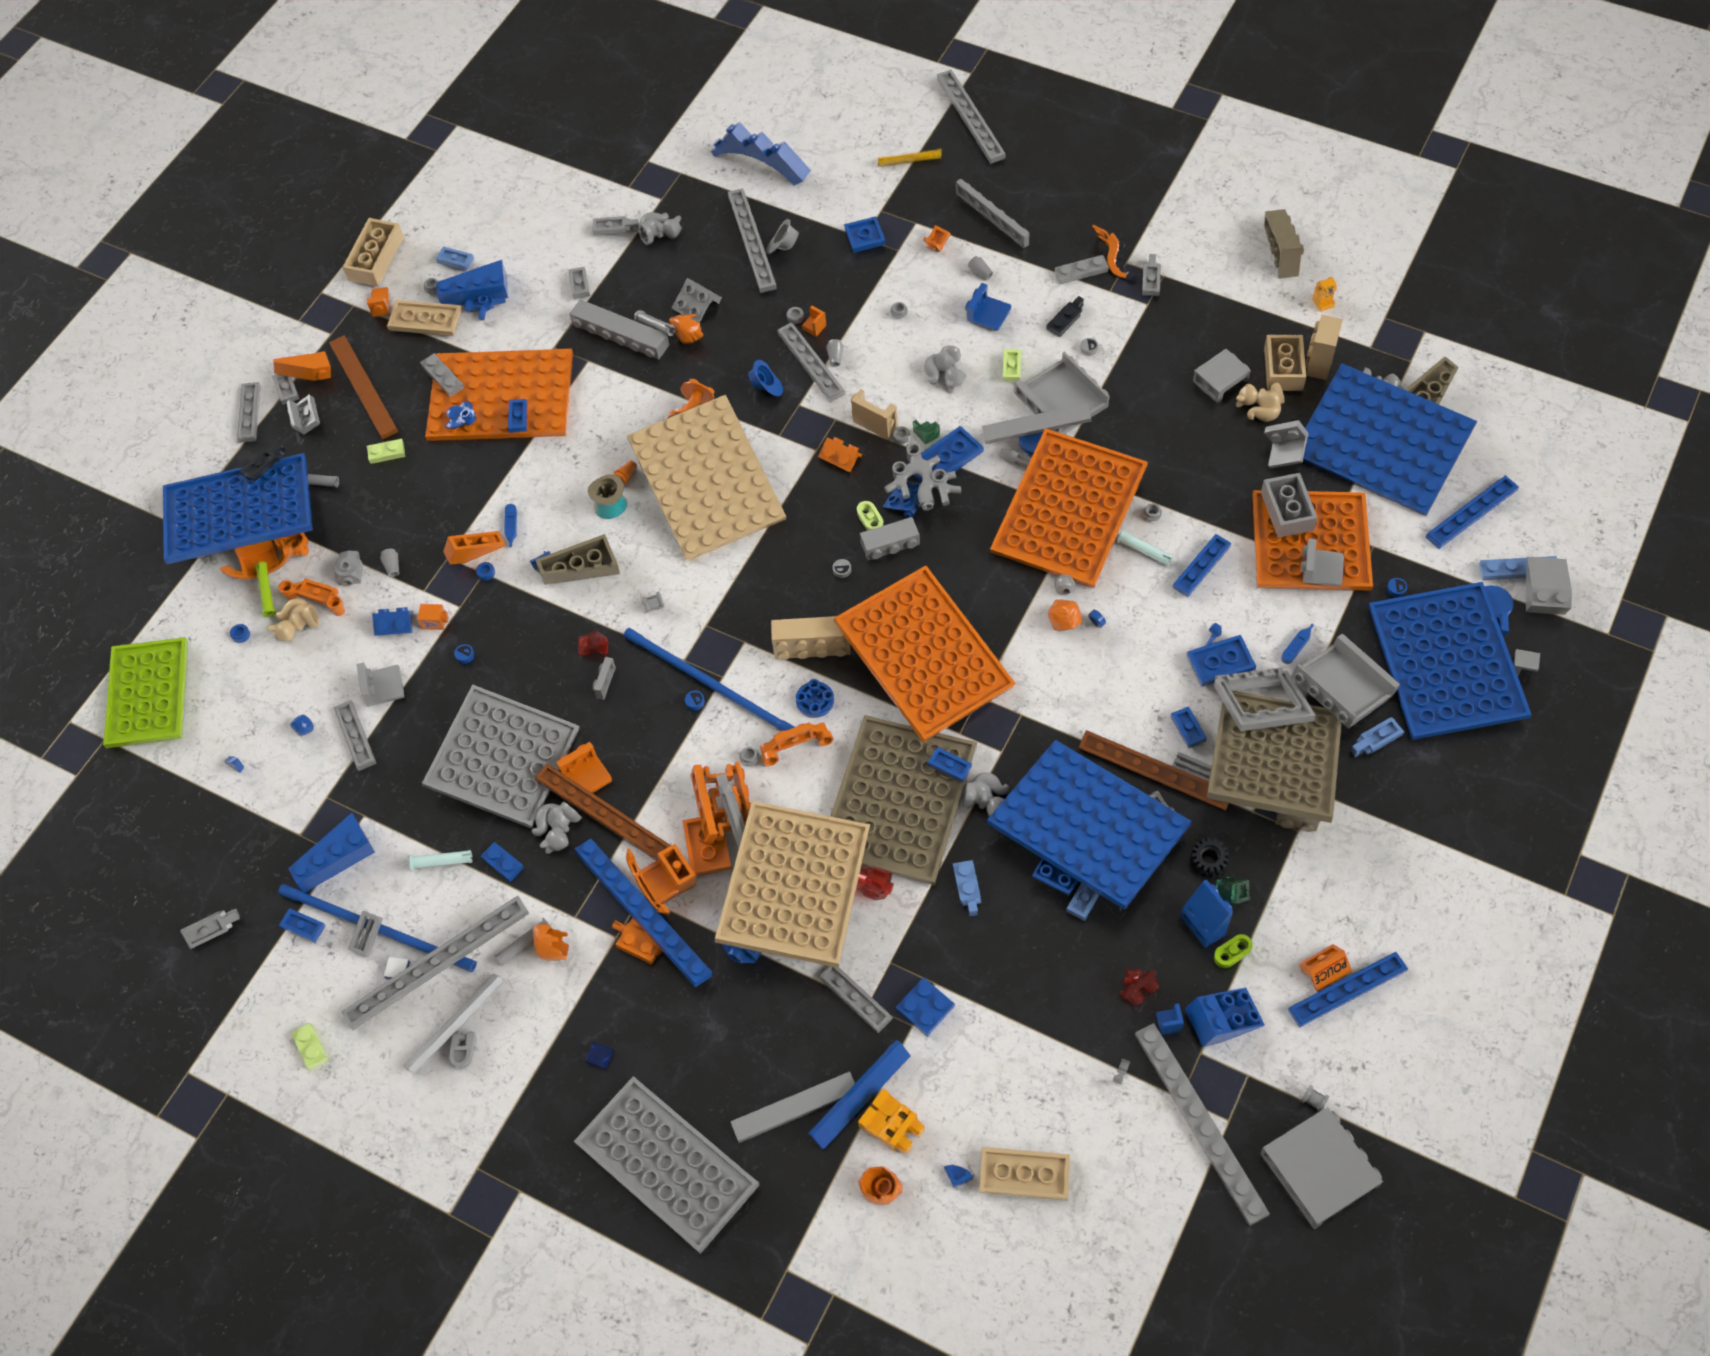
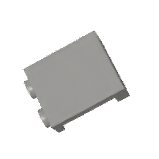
[1193,349,1251,403]

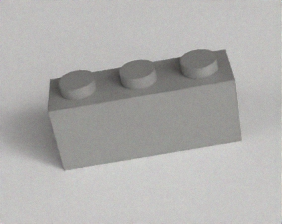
[860,517,920,560]

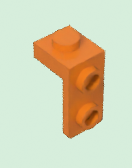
[367,287,389,317]

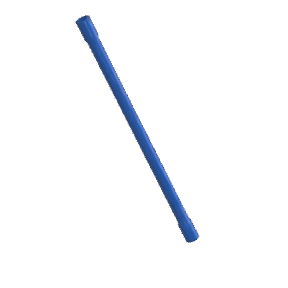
[623,627,795,732]
[278,884,477,973]

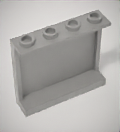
[1014,351,1109,434]
[1291,634,1400,728]
[1260,1107,1383,1229]

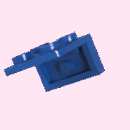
[965,283,1011,331]

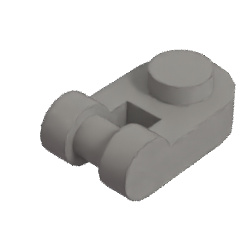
[449,1031,476,1069]

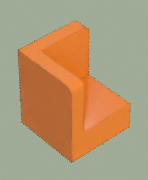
[802,306,826,337]

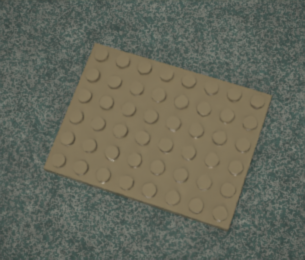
[1207,691,1341,823]
[830,715,977,885]

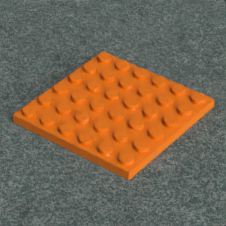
[1252,490,1373,591]

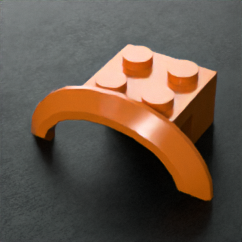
[220,540,293,579]
[626,844,696,915]

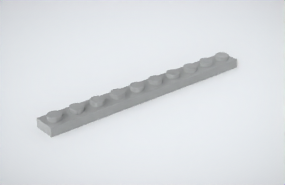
[341,895,529,1030]
[1135,1023,1270,1226]

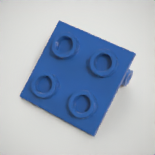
[882,481,921,518]

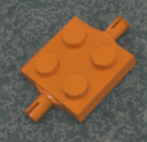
[612,917,663,965]

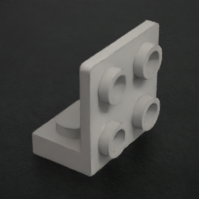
[672,278,722,323]
[1265,420,1308,468]
[356,662,405,707]

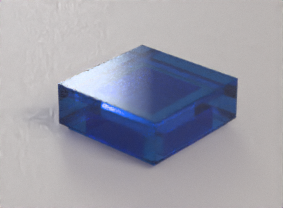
[585,1041,614,1069]

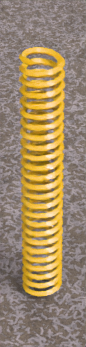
[878,149,942,166]

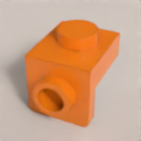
[923,225,951,252]

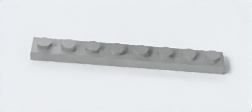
[937,69,1005,164]
[728,188,777,293]

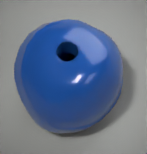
[290,715,314,736]

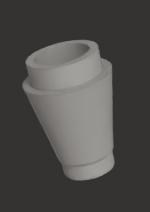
[968,256,993,280]
[826,339,844,367]
[380,549,399,577]

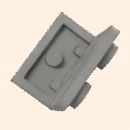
[1301,538,1344,586]

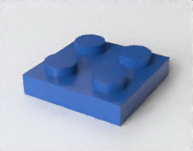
[844,216,886,253]
[896,977,955,1037]

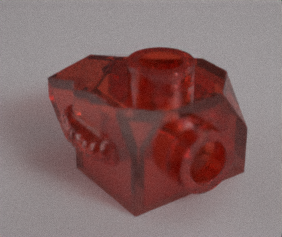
[856,867,894,901]

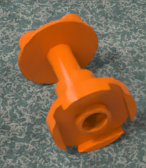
[667,379,714,419]

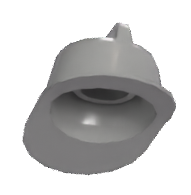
[766,219,799,254]

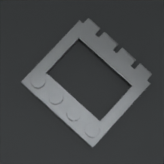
[1214,668,1316,731]

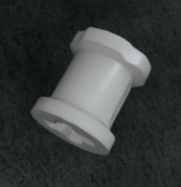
[642,591,664,612]
[1300,1085,1330,1112]

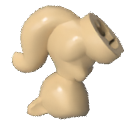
[1236,382,1284,422]
[267,598,319,641]

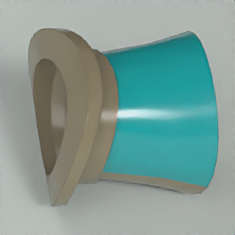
[588,475,627,519]

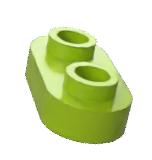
[1214,934,1253,968]

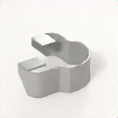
[1113,1058,1130,1085]

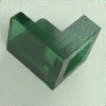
[913,420,940,445]
[1216,877,1249,903]

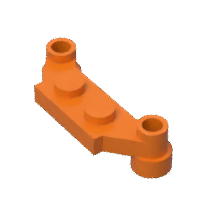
[278,578,345,616]
[760,722,834,766]

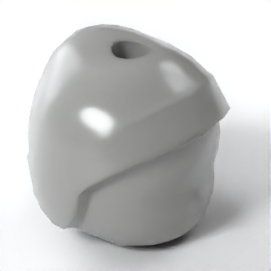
[1054,574,1075,595]

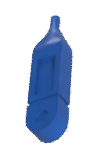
[504,504,517,548]
[1281,624,1314,664]

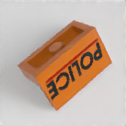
[1299,944,1352,992]

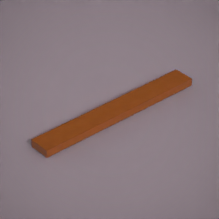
[329,335,398,440]
[1079,730,1229,810]
[535,763,671,861]

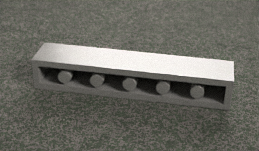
[569,299,669,359]

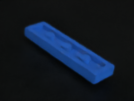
[1173,534,1231,597]

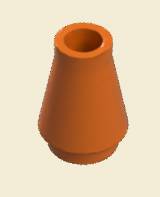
[614,460,637,485]

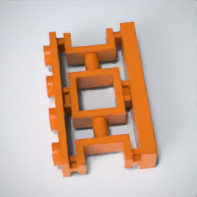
[690,762,751,844]

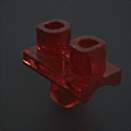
[1119,968,1160,1006]

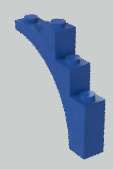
[711,122,811,186]

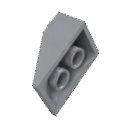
[1526,556,1572,615]

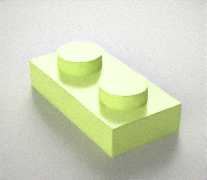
[1003,349,1021,382]
[367,439,405,464]
[291,1023,328,1070]

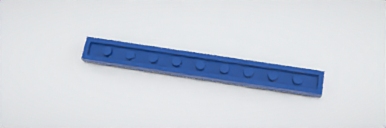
[575,839,712,987]

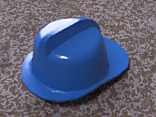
[748,360,783,397]

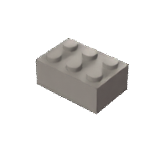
[1261,473,1318,538]

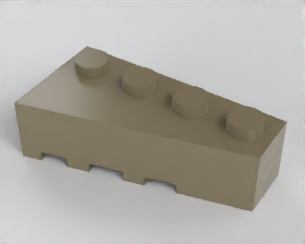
[1264,209,1304,279]
[536,534,620,585]

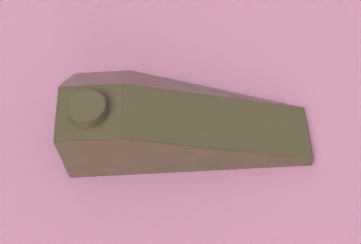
[1405,357,1459,404]

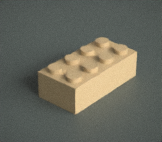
[343,218,404,287]
[771,616,851,660]

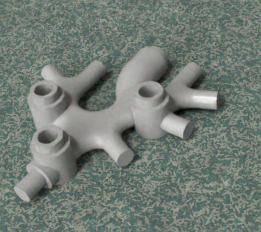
[884,435,962,510]

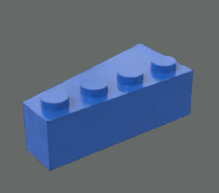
[436,260,508,305]
[288,813,375,893]

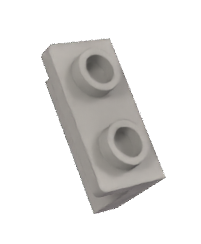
[287,395,320,434]

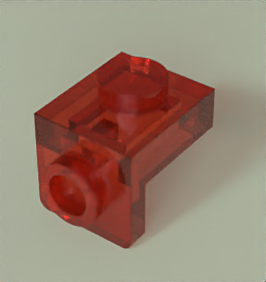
[578,630,608,656]

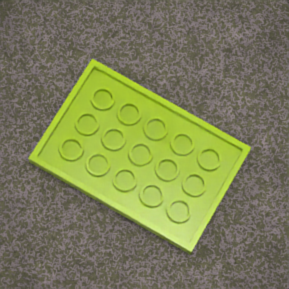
[103,637,188,748]

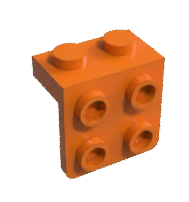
[556,742,612,793]

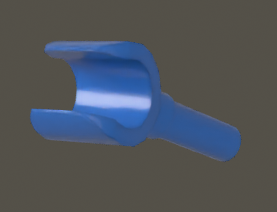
[1205,623,1222,646]

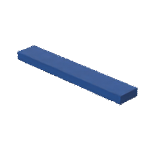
[1425,475,1519,549]
[1288,952,1408,1028]
[808,1040,911,1149]

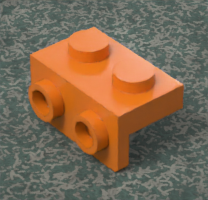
[818,437,862,472]

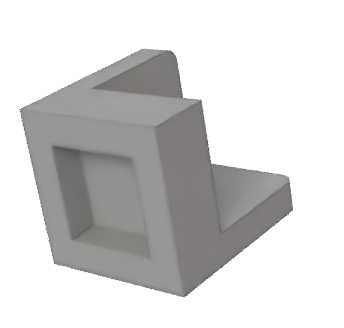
[1511,649,1540,676]

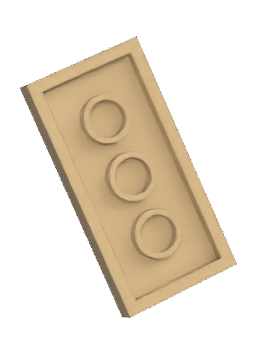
[387,300,462,336]
[979,1147,1070,1201]

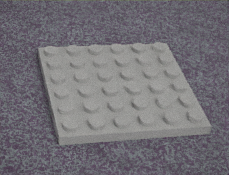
[422,684,579,829]

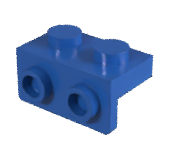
[372,607,414,636]

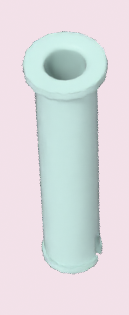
[1117,530,1173,566]
[410,850,472,871]

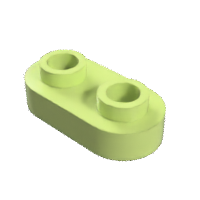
[857,501,884,531]

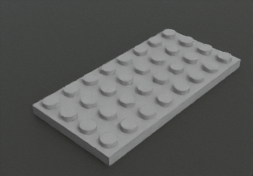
[574,1076,759,1254]

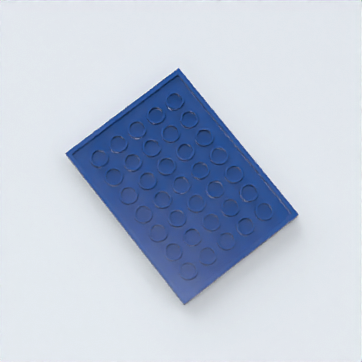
[1303,363,1477,516]
[163,453,313,564]
[1368,582,1532,740]
[987,740,1191,910]

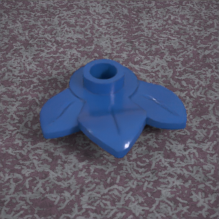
[445,401,476,429]

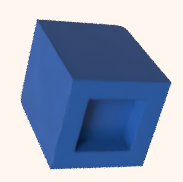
[1156,1003,1184,1035]

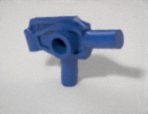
[464,295,506,321]

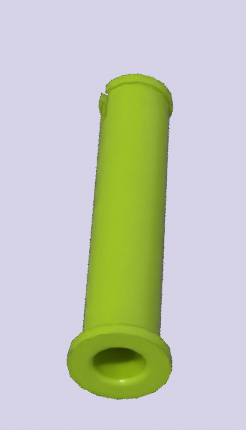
[255,562,276,617]

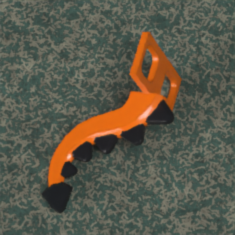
[1092,225,1137,281]

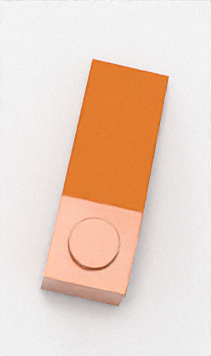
[273,351,331,381]
[443,531,505,565]

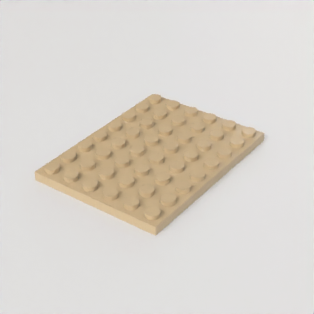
[627,395,786,562]
[715,801,870,968]

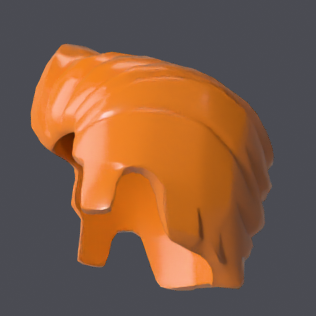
[669,314,703,344]
[273,533,309,557]
[1047,599,1082,632]
[533,924,569,961]
[858,1166,903,1206]

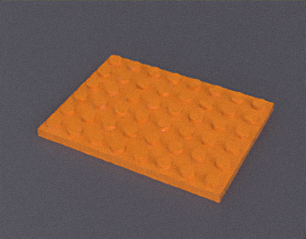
[425,349,573,441]
[990,428,1148,588]
[834,566,1016,742]

